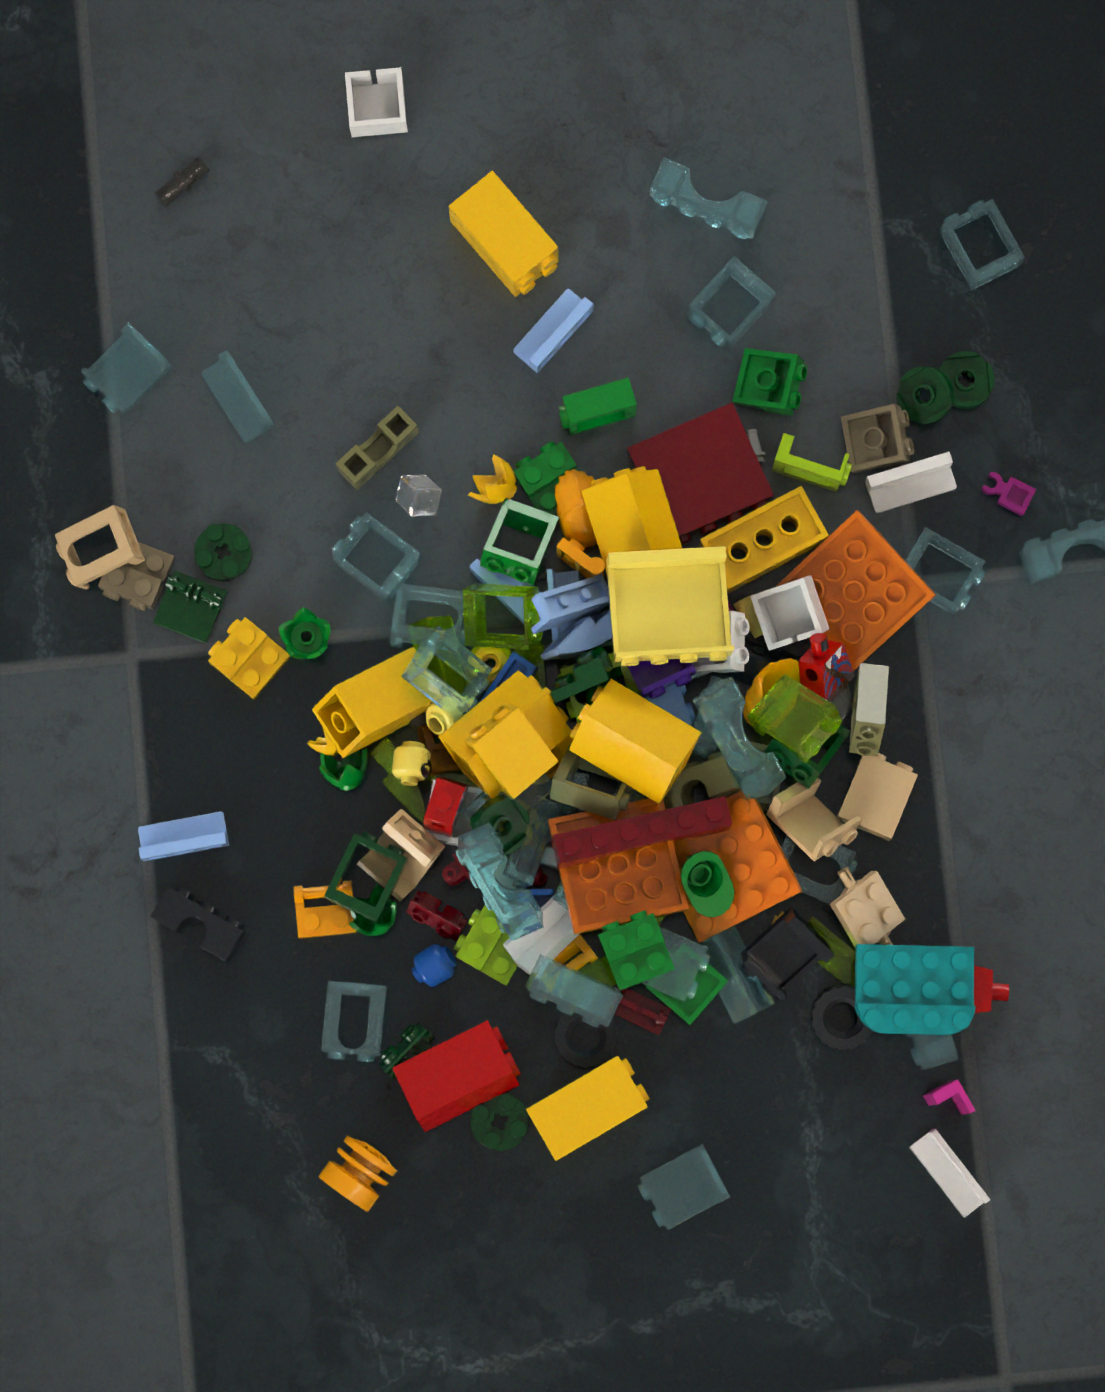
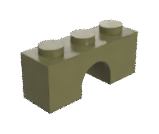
[335,406,419,491]
[663,752,746,809]

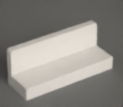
[865,452,957,513]
[503,887,580,978]
[909,1129,990,1218]

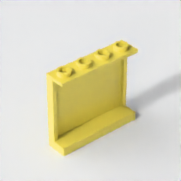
[606,546,734,666]

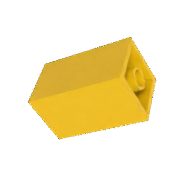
[448,170,559,297]
[581,466,683,573]
[312,646,444,758]
[439,670,572,799]
[569,679,702,804]
[526,1056,650,1161]

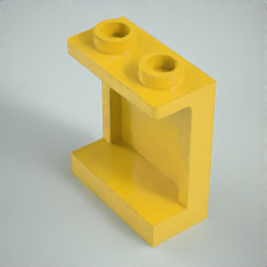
[465,704,559,799]

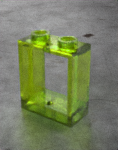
[463,583,543,650]

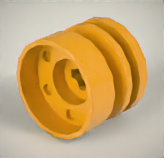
[318,1135,397,1212]

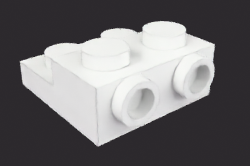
[691,611,750,673]

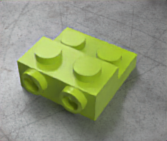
[454,906,520,986]

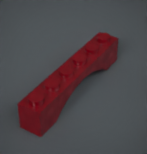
[551,796,733,869]

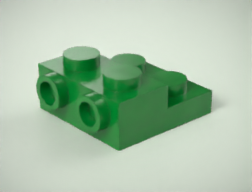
[732,348,808,416]
[513,441,579,516]
[598,910,675,991]
[645,943,728,1025]

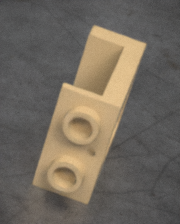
[55,505,145,590]

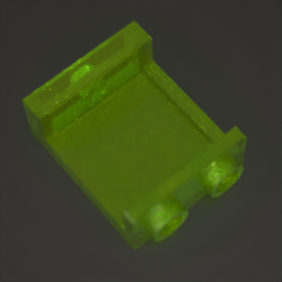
[747,674,842,763]

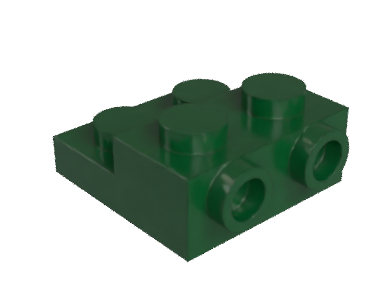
[550,650,613,703]

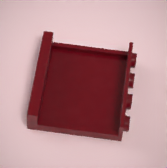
[627,402,774,545]

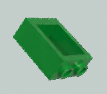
[558,377,637,436]
[480,498,559,585]

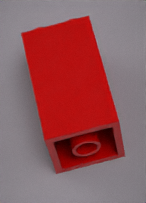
[392,1020,521,1132]

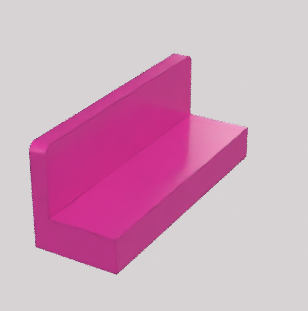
[923,1079,976,1115]

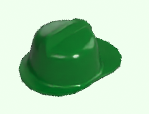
[681,851,734,917]

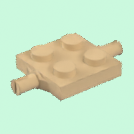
[830,867,905,948]

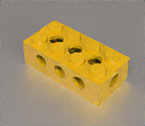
[699,486,829,594]

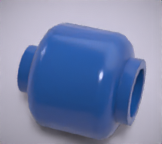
[412,944,457,987]

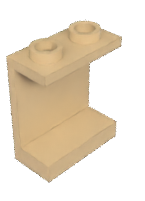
[837,753,918,841]
[766,778,862,861]
[357,809,445,902]

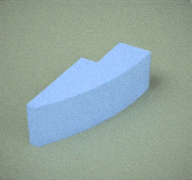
[540,609,612,660]

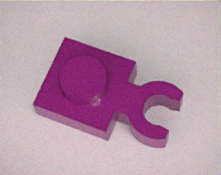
[981,472,1036,516]

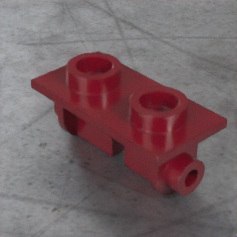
[442,853,474,886]
[406,891,468,941]
[606,986,671,1035]

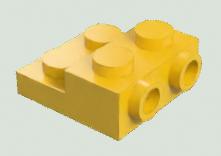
[208,617,291,700]

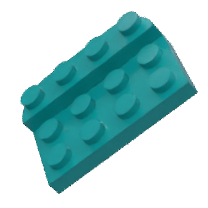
[855,944,976,1035]

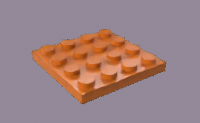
[775,510,936,671]
[673,787,802,943]
[548,798,689,934]

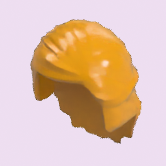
[555,469,597,548]
[742,658,800,733]

